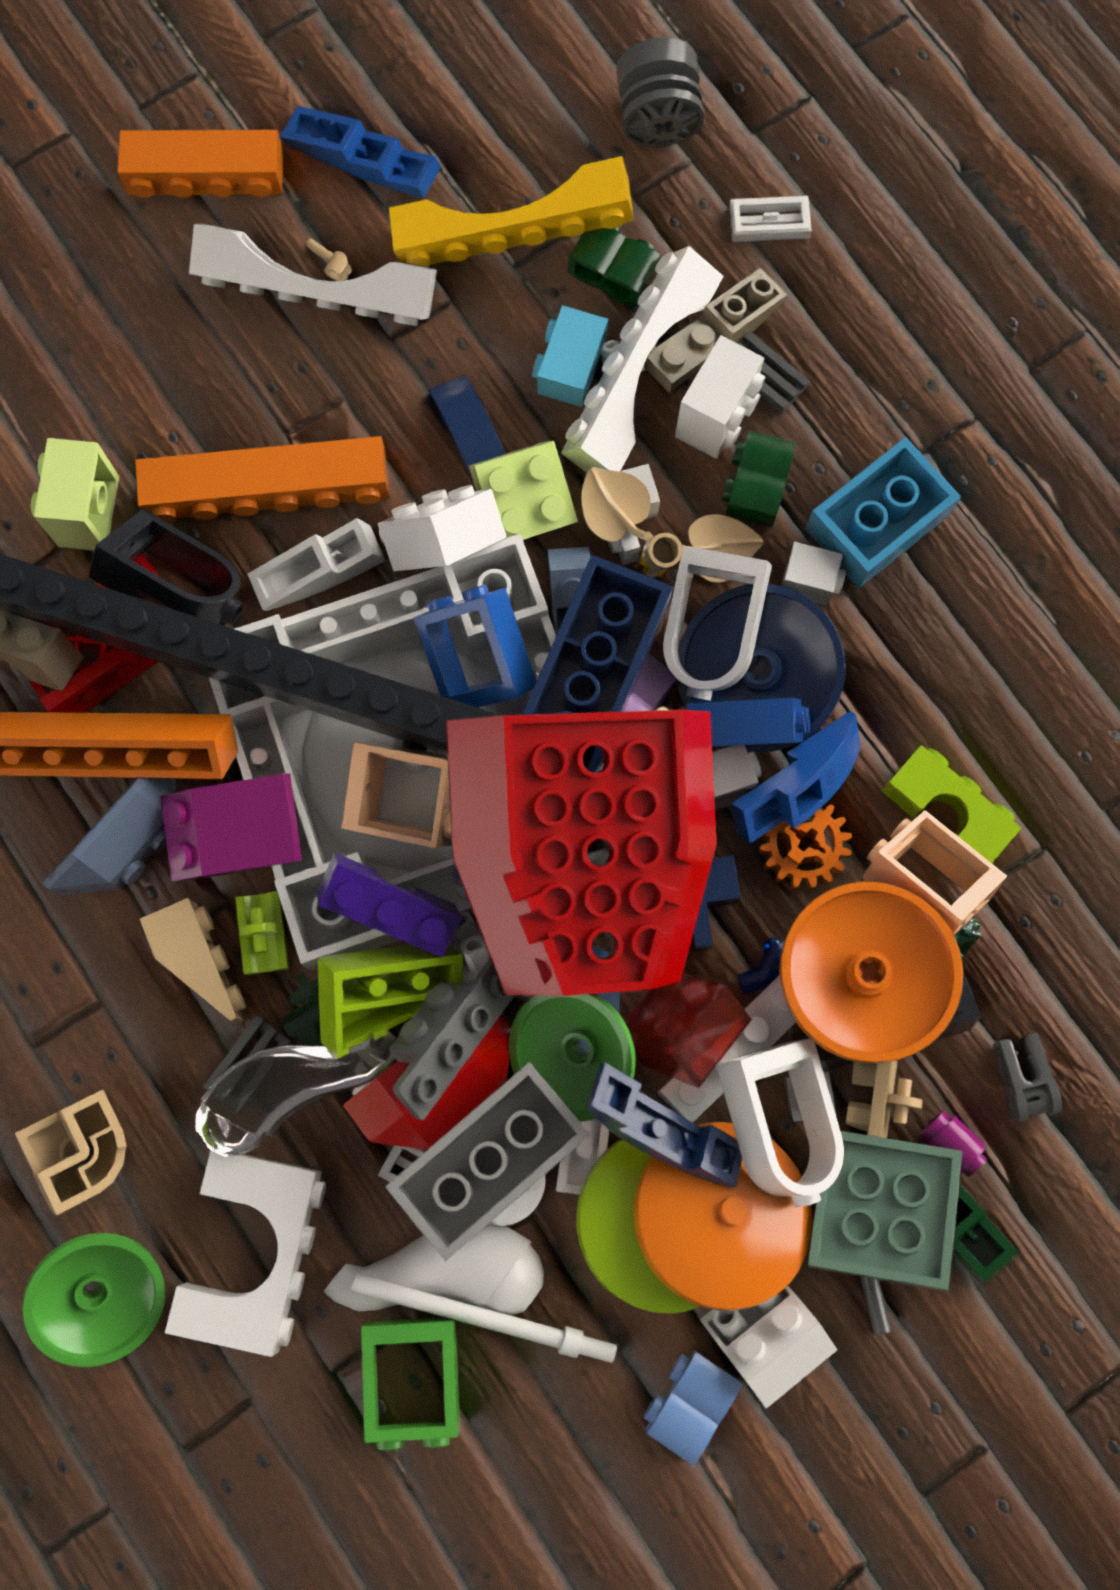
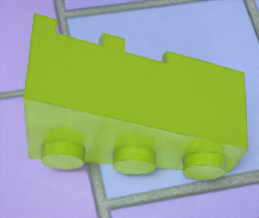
[317,944,463,1059]

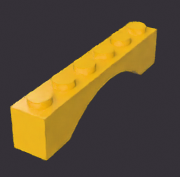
[389,156,634,268]

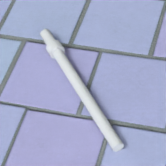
[350,1273,617,1363]

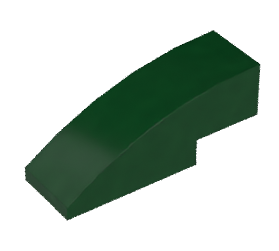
[952,1184,1018,1288]

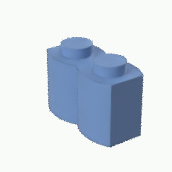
[643,1350,743,1466]

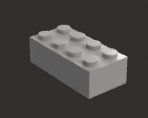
[385,1062,590,1261]

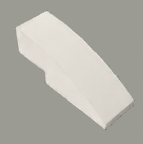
[247,518,386,611]

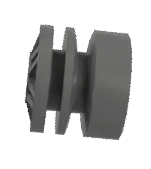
[616,37,704,147]

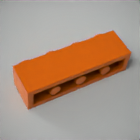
[118,130,284,198]

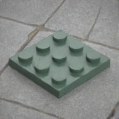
[808,1131,962,1292]

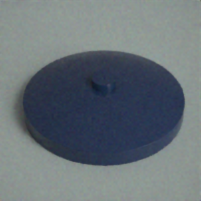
[677,584,846,753]

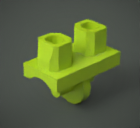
[235,891,289,976]

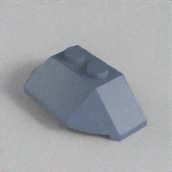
[42,778,176,895]

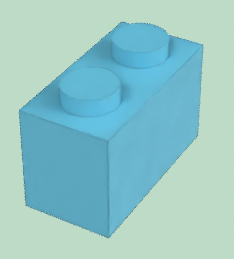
[532,305,608,408]

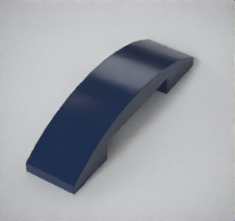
[429,375,506,490]
[586,1063,742,1188]

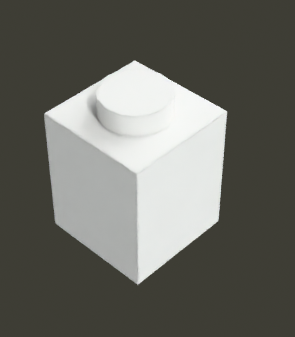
[781,542,846,606]

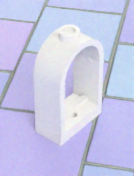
[663,545,772,701]
[716,1038,844,1207]

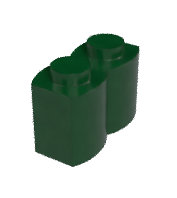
[567,227,661,307]
[721,431,796,527]

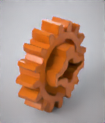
[758,804,852,890]

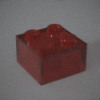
[625,971,752,1088]

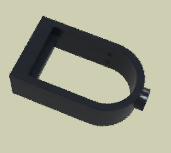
[88,509,244,626]

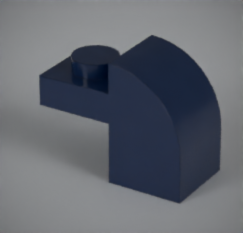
[691,855,741,953]

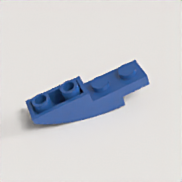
[732,711,861,844]

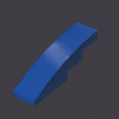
[280,106,441,198]

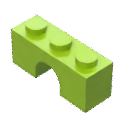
[881,745,1021,863]

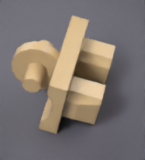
[846,1061,923,1138]

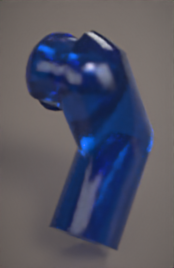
[737,937,784,995]

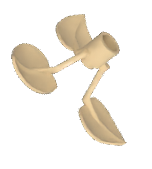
[581,467,763,638]

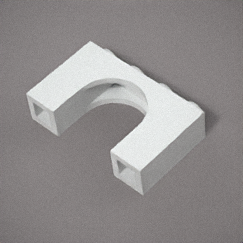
[165,1149,326,1357]

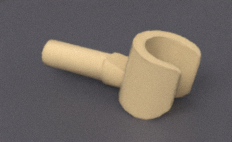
[306,238,352,281]

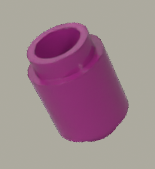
[919,1110,987,1177]

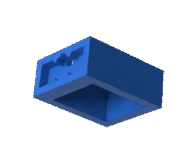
[413,585,537,708]
[687,698,810,747]

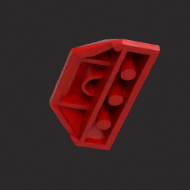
[343,1015,511,1150]

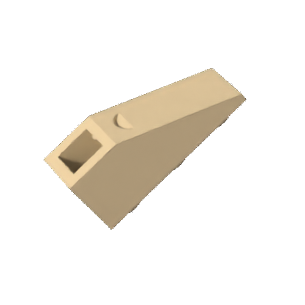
[140,898,246,1024]

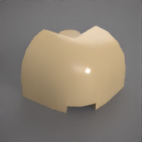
[14,1090,127,1215]

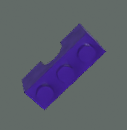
[316,853,462,957]

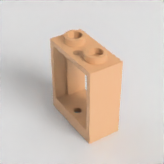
[341,742,452,848]
[862,810,1007,935]

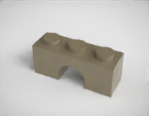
[0,610,84,691]

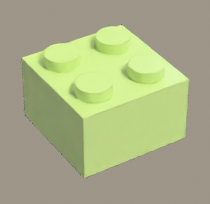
[31,438,119,550]
[469,441,578,540]

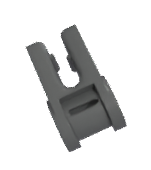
[993,1032,1062,1124]

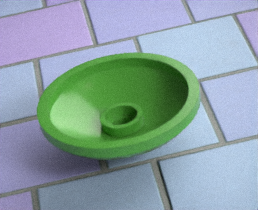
[509,994,636,1122]
[22,1233,165,1367]

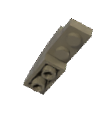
[643,268,787,393]

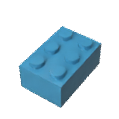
[805,437,961,588]

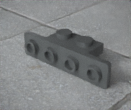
[389,958,515,1120]

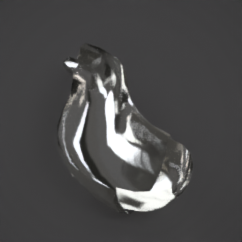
[196,1037,396,1157]

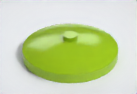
[576,1139,700,1313]

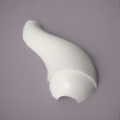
[324,1224,544,1316]

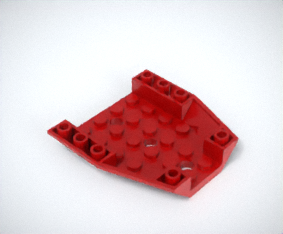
[446,710,717,996]

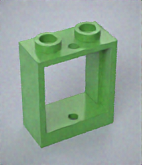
[361,1317,460,1450]

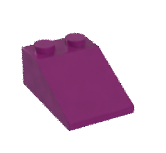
[160,773,302,881]

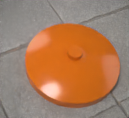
[779,882,963,1064]
[633,1122,812,1311]

